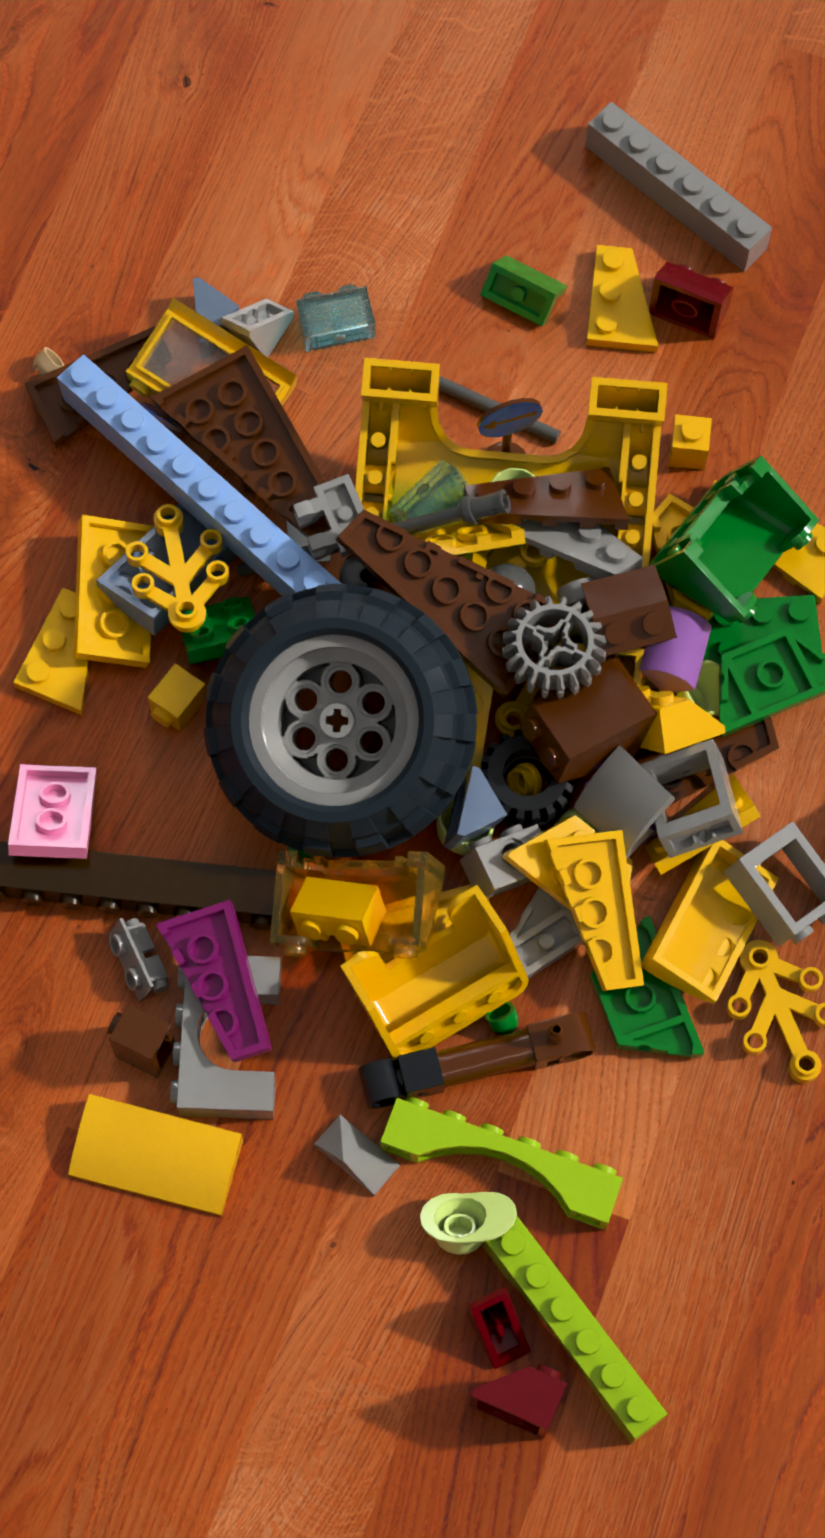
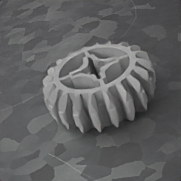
[502,595,607,699]

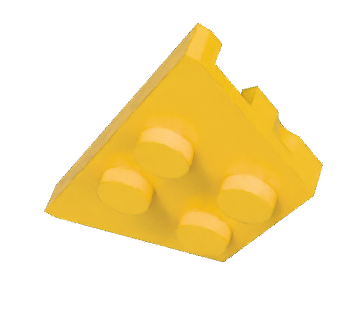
[502,815,633,911]

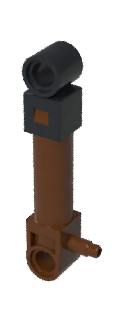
[358,1012,597,1109]

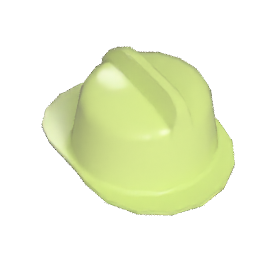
[420,1192,517,1255]

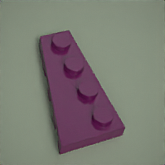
[156,900,272,1062]

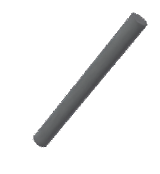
[439,376,561,444]

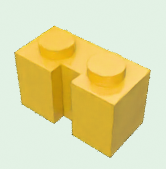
[290,877,386,947]

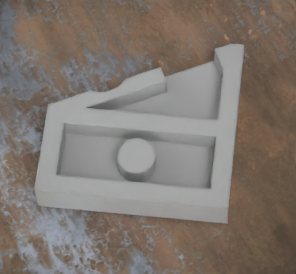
[510,887,583,979]

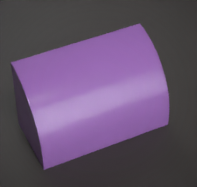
[640,606,712,693]

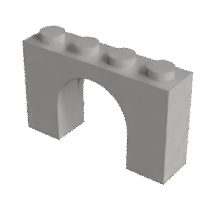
[170,956,282,1119]

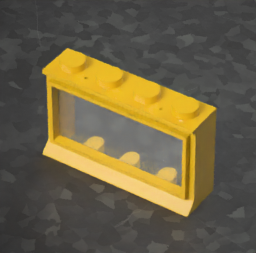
[126,298,297,407]

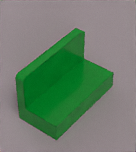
[480,256,567,326]

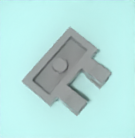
[293,474,364,561]

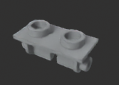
[109,918,169,1002]

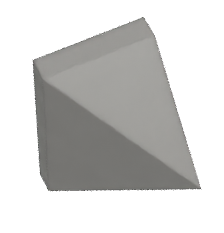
[221,298,294,357]
[314,1115,400,1196]

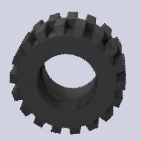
[481,729,575,831]

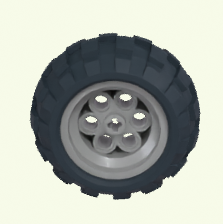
[203,584,478,858]

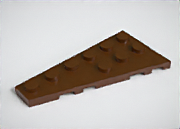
[150,345,330,538]
[335,509,556,697]

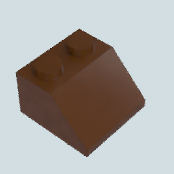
[581,565,677,656]

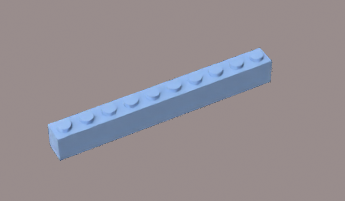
[57,354,342,596]

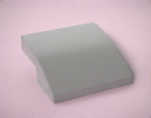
[574,745,675,859]

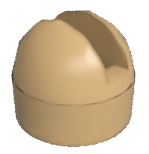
[33,347,65,377]

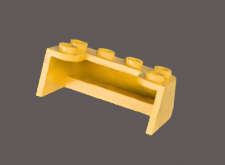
[340,885,529,1060]

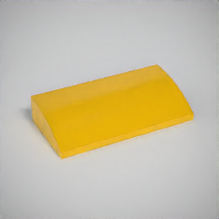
[641,840,779,1004]
[68,1094,243,1216]

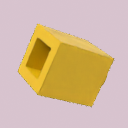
[668,414,712,470]
[148,663,207,731]

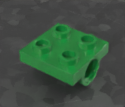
[181,596,255,665]

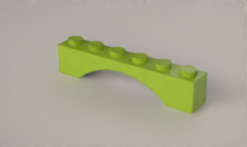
[380,1097,623,1230]
[483,1216,668,1444]

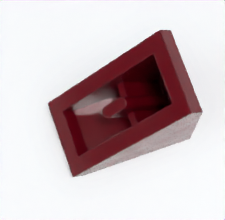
[467,1286,531,1369]

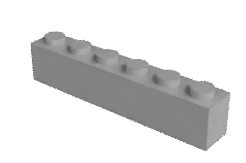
[585,101,772,272]

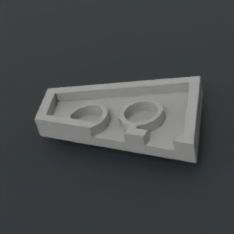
[518,520,643,579]

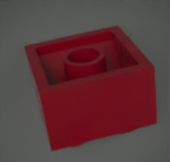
[649,261,734,339]
[469,1364,567,1439]

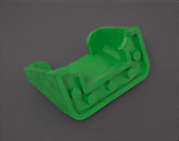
[649,455,819,623]

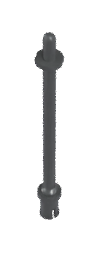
[237,489,511,577]

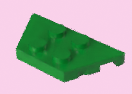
[719,627,825,738]
[589,916,705,1058]

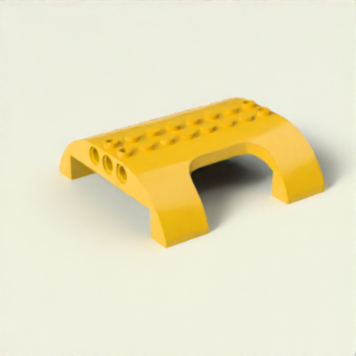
[349,357,668,686]

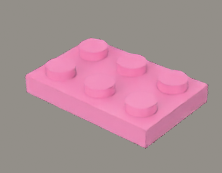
[8,764,97,859]

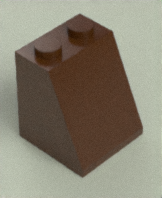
[519,657,657,783]

